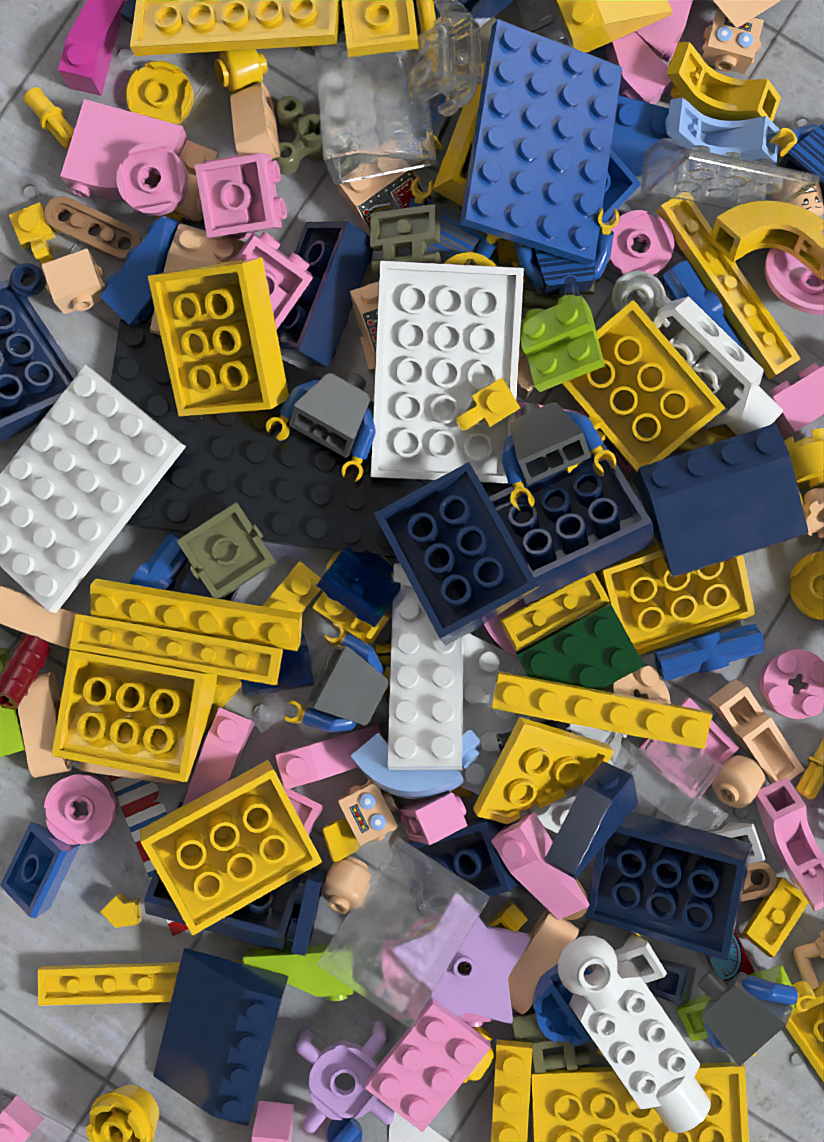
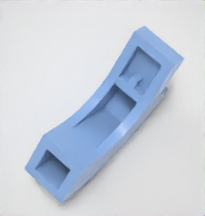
[665,97,780,167]
[351,729,482,799]

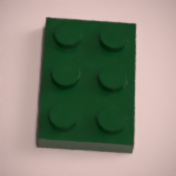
[515,602,645,690]

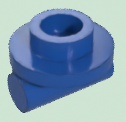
[327,1118,362,1142]

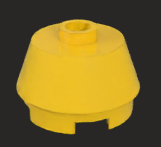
[784,428,824,490]
[86,1084,159,1142]

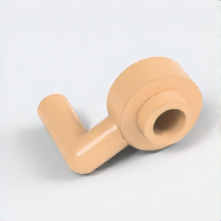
[793,930,824,990]

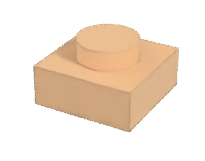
[179,140,220,175]

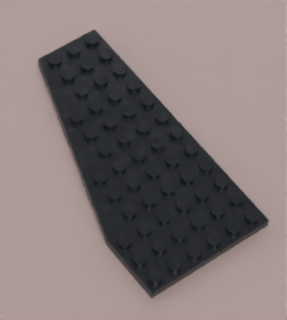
[110,319,512,559]

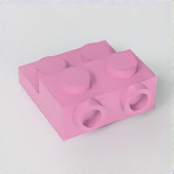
[195,153,287,238]
[233,231,313,330]

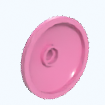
[764,231,824,315]

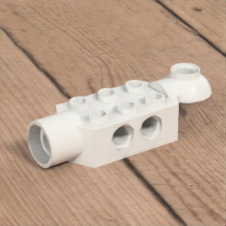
[612,270,783,436]
[558,936,711,1133]

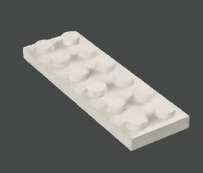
[387,563,463,770]

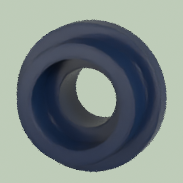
[10,263,45,298]

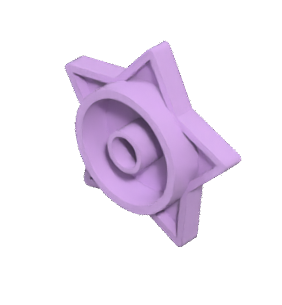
[394,892,531,1023]

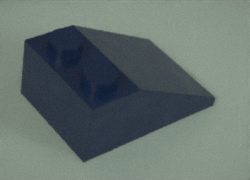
[396,817,520,914]

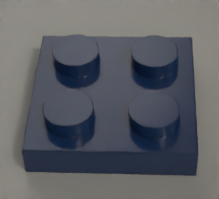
[287,867,327,956]

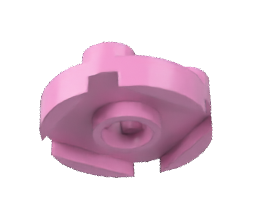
[116,142,189,216]
[608,210,674,277]
[760,649,824,719]
[44,773,118,845]

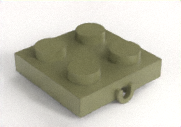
[177,502,277,599]

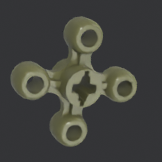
[272,96,356,178]

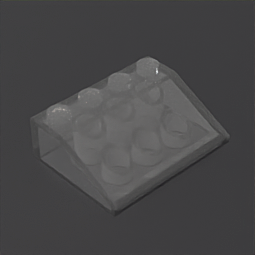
[314,36,437,185]
[641,138,820,210]
[316,837,490,1029]

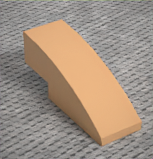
[708,679,804,784]

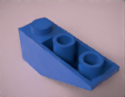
[100,216,179,325]

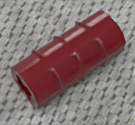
[0,634,52,710]

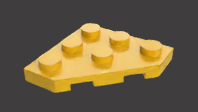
[473,717,614,824]

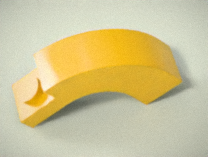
[667,42,781,122]
[709,201,824,280]

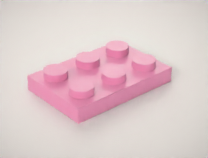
[365,998,491,1132]

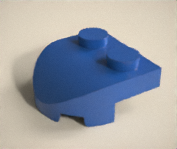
[611,95,673,177]
[533,964,592,1046]

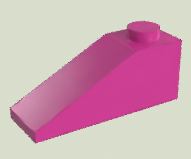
[58,0,126,96]

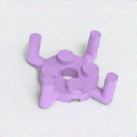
[296,1021,394,1133]

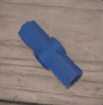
[660,260,742,347]
[116,532,189,625]
[654,624,764,681]

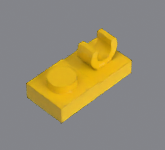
[312,577,391,646]
[741,877,808,957]

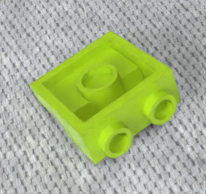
[520,295,605,392]

